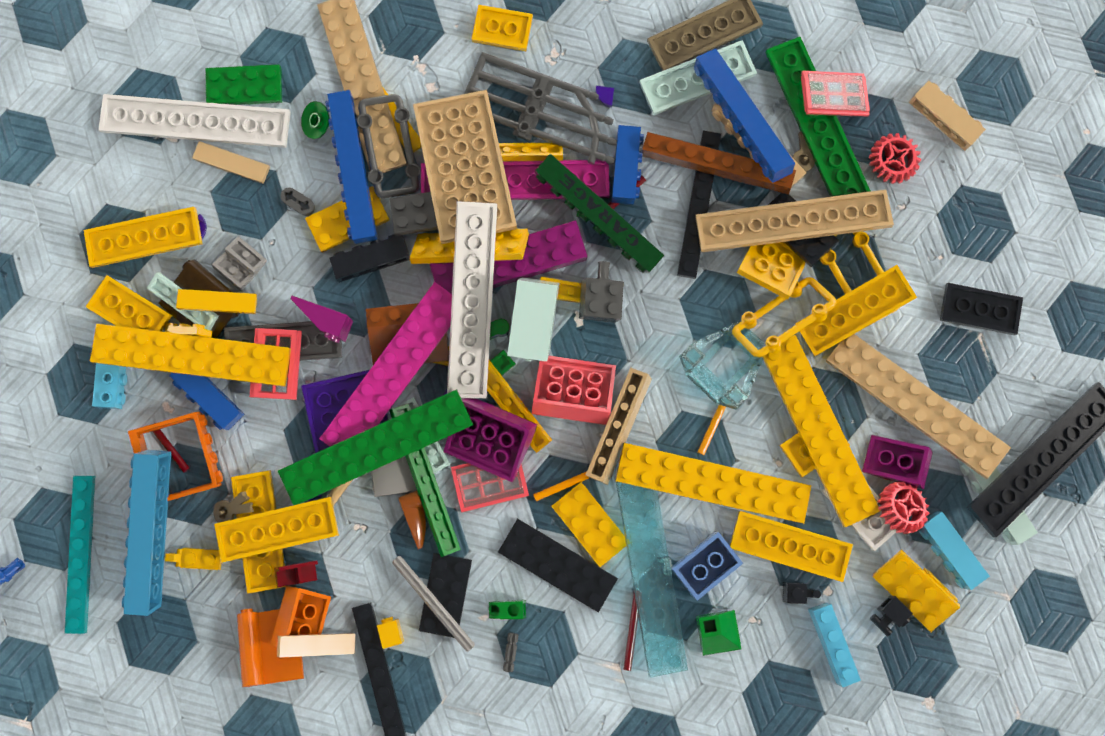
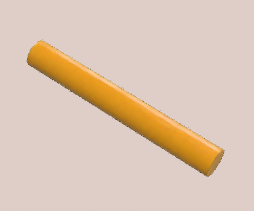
[697,400,728,455]
[533,472,589,501]

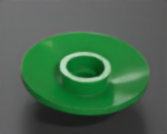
[301,101,330,139]

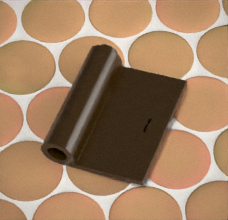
[158,259,241,339]

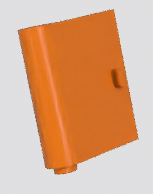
[237,609,304,687]

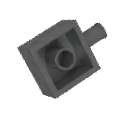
[579,261,624,323]

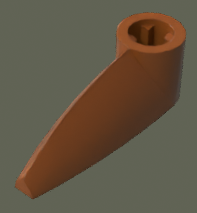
[398,490,426,549]

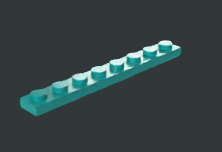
[65,476,95,634]

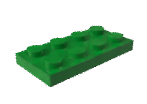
[205,64,282,105]

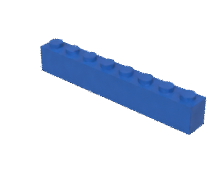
[694,48,795,183]
[325,90,378,244]

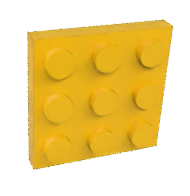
[737,242,806,300]

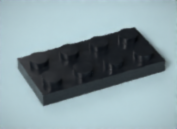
[768,193,839,267]
[940,283,1023,335]
[419,553,472,638]

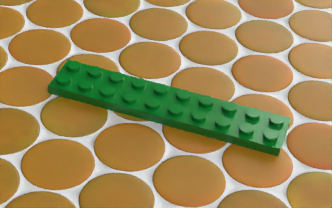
[765,37,871,197]
[278,389,473,505]

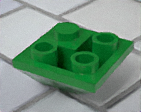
[696,610,742,656]

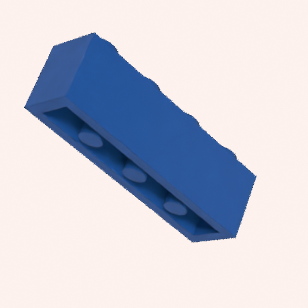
[611,125,644,205]
[169,373,245,431]

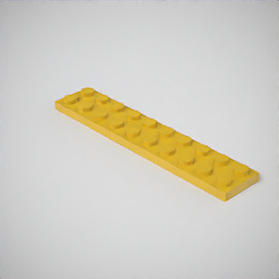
[90,324,291,387]
[762,335,881,527]
[615,443,811,524]

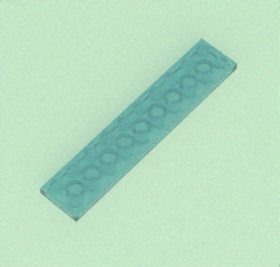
[616,482,688,678]

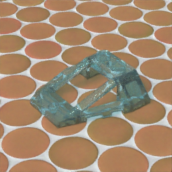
[679,321,766,410]

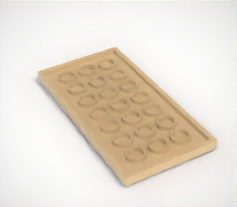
[413,90,517,244]

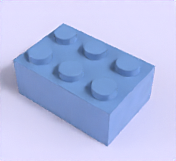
[670,532,744,601]

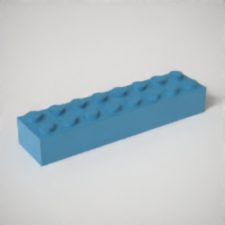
[122,450,171,616]

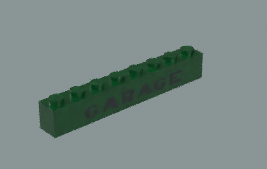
[535,153,665,273]

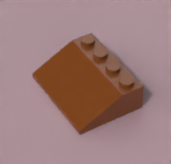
[366,303,449,365]

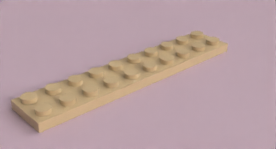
[317,0,408,173]
[696,190,894,253]
[826,334,1011,479]

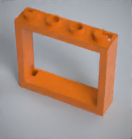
[128,411,223,501]

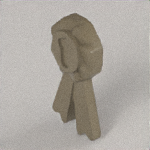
[793,131,815,172]
[213,491,254,523]

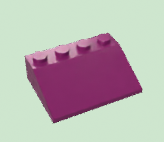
[443,398,537,482]

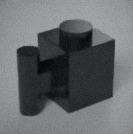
[783,582,821,604]
[870,595,913,637]

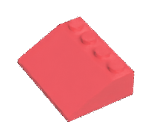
[532,356,616,425]

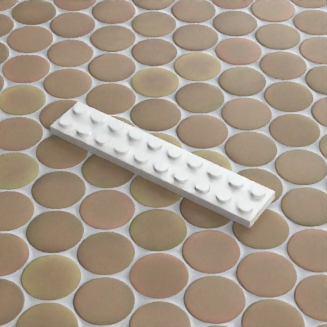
[99,94,291,148]
[447,201,497,398]

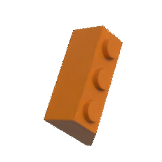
[270,586,331,647]

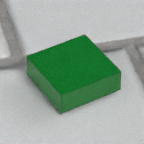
[490,349,516,376]

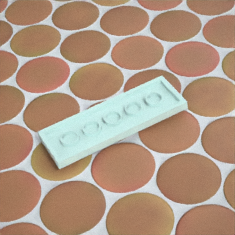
[639,40,757,116]

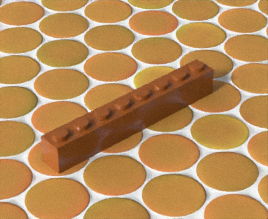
[642,132,796,195]

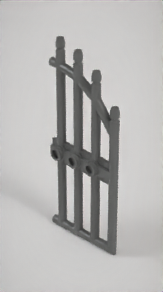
[464,52,617,165]

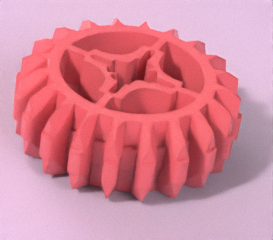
[869,133,921,184]
[877,481,930,534]

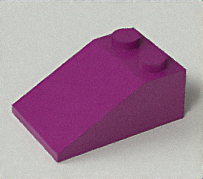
[290,295,353,343]
[862,435,933,489]

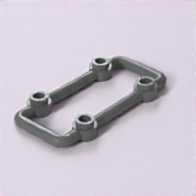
[357,94,421,198]

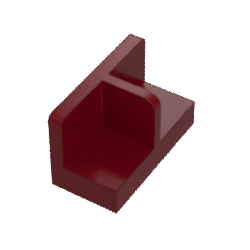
[274,560,318,587]

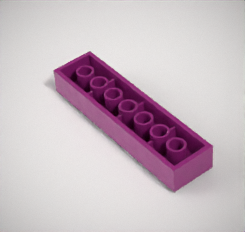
[430,220,587,294]

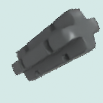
[503,632,519,672]

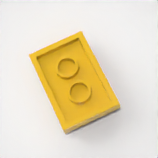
[472,4,533,52]
[779,433,850,477]

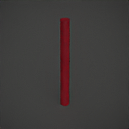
[623,590,642,671]

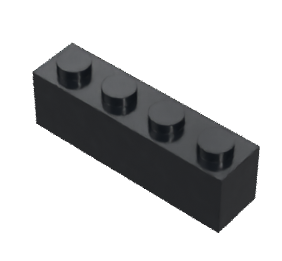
[329,234,410,283]

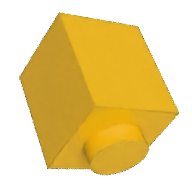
[377,616,404,649]

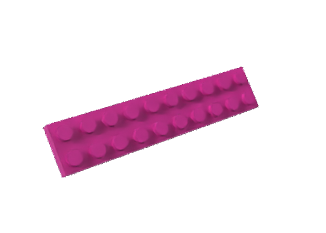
[421,160,610,200]
[320,282,452,447]

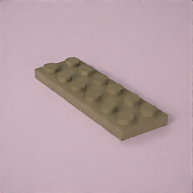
[647,0,763,71]

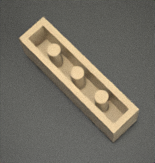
[909,80,986,151]

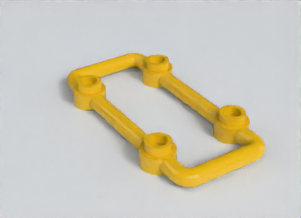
[820,232,899,324]
[732,277,836,357]

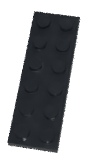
[498,518,618,613]

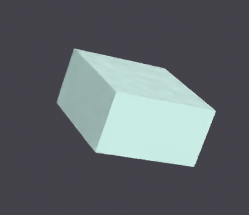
[507,278,559,362]

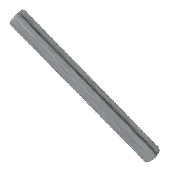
[392,556,475,652]

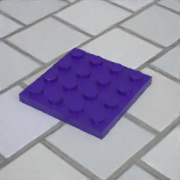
[301,370,389,453]

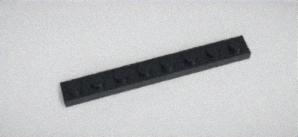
[677,130,721,279]
[352,602,407,736]

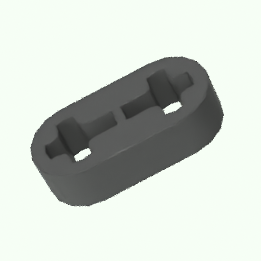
[281,188,315,216]

